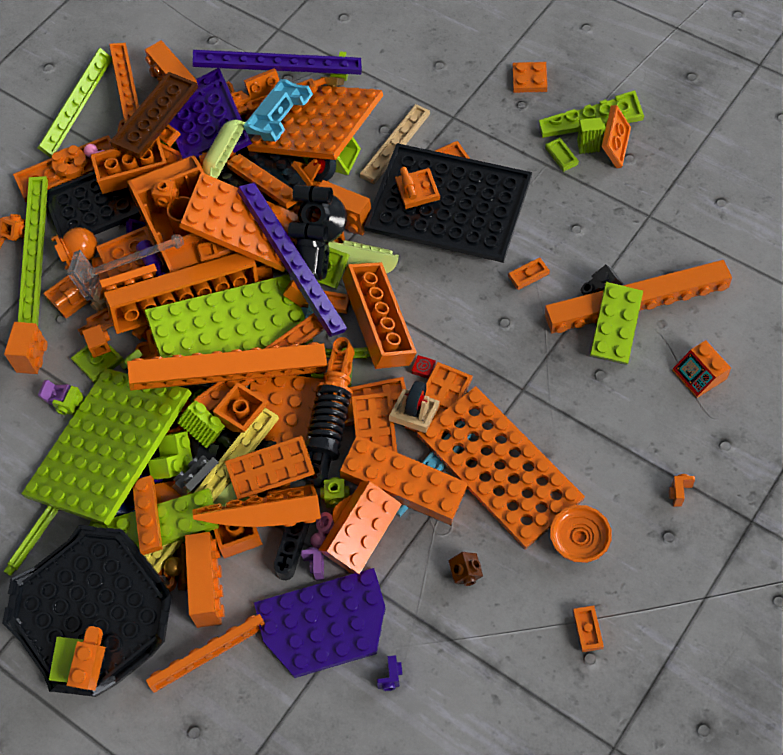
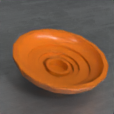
[550,505,612,563]

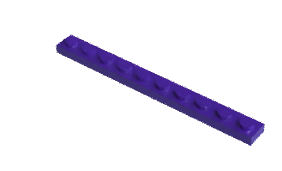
[193,50,362,75]
[237,183,347,337]

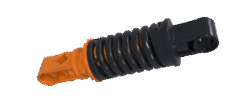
[305,337,355,487]

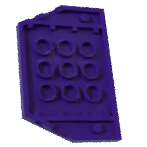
[169,68,252,161]
[254,568,386,678]

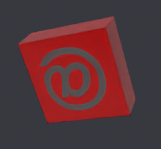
[411,355,436,379]

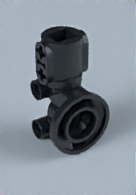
[287,185,347,281]

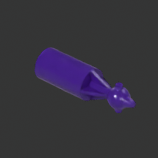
[136,240,166,277]

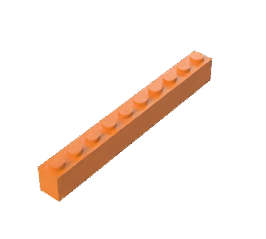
[544,260,732,334]
[127,342,327,391]

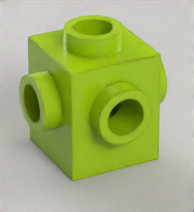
[321,477,350,508]

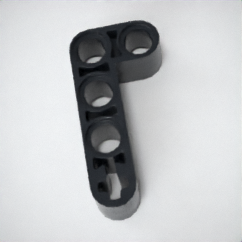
[274,522,310,581]

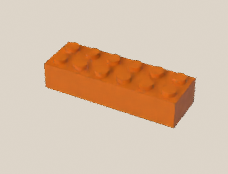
[342,262,417,369]
[340,436,468,525]

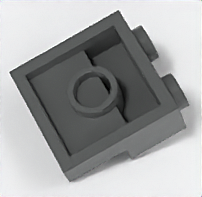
[172,455,219,496]

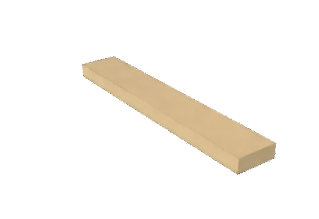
[360,104,430,184]

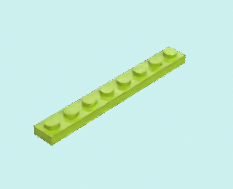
[37,48,112,158]

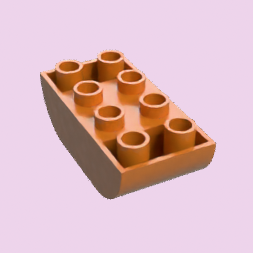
[126,155,238,273]

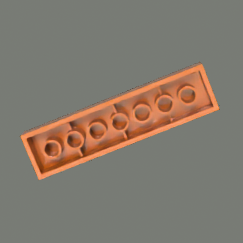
[104,253,258,334]

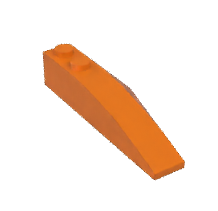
[193,484,321,527]

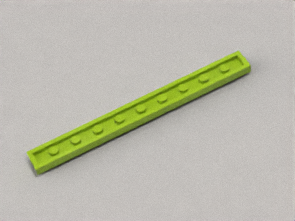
[18,176,48,326]

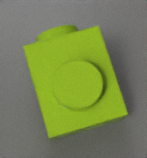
[52,386,83,416]

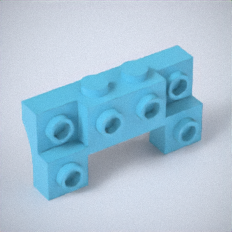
[243,79,313,142]

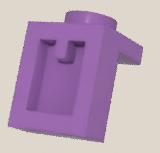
[301,547,324,580]

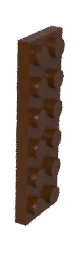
[110,72,198,158]

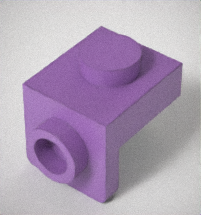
[38,380,71,405]

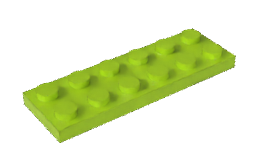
[93,488,219,547]

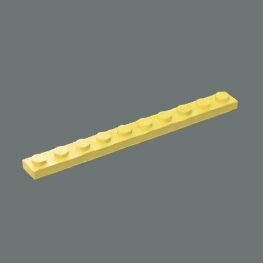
[145,408,279,573]

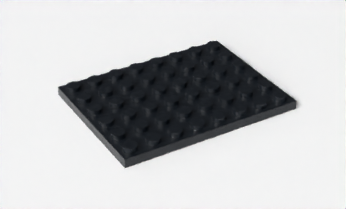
[364,143,532,263]

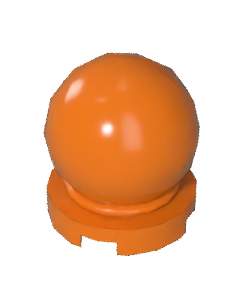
[51,227,98,270]

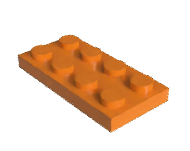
[405,362,473,439]
[345,377,406,427]
[352,392,397,452]
[225,436,315,500]

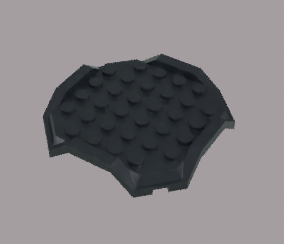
[2,525,172,697]

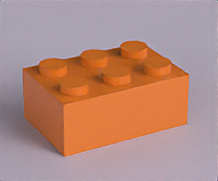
[315,180,371,236]

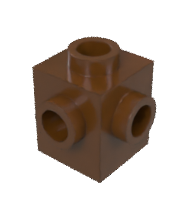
[448,552,483,586]

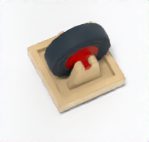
[389,381,440,433]

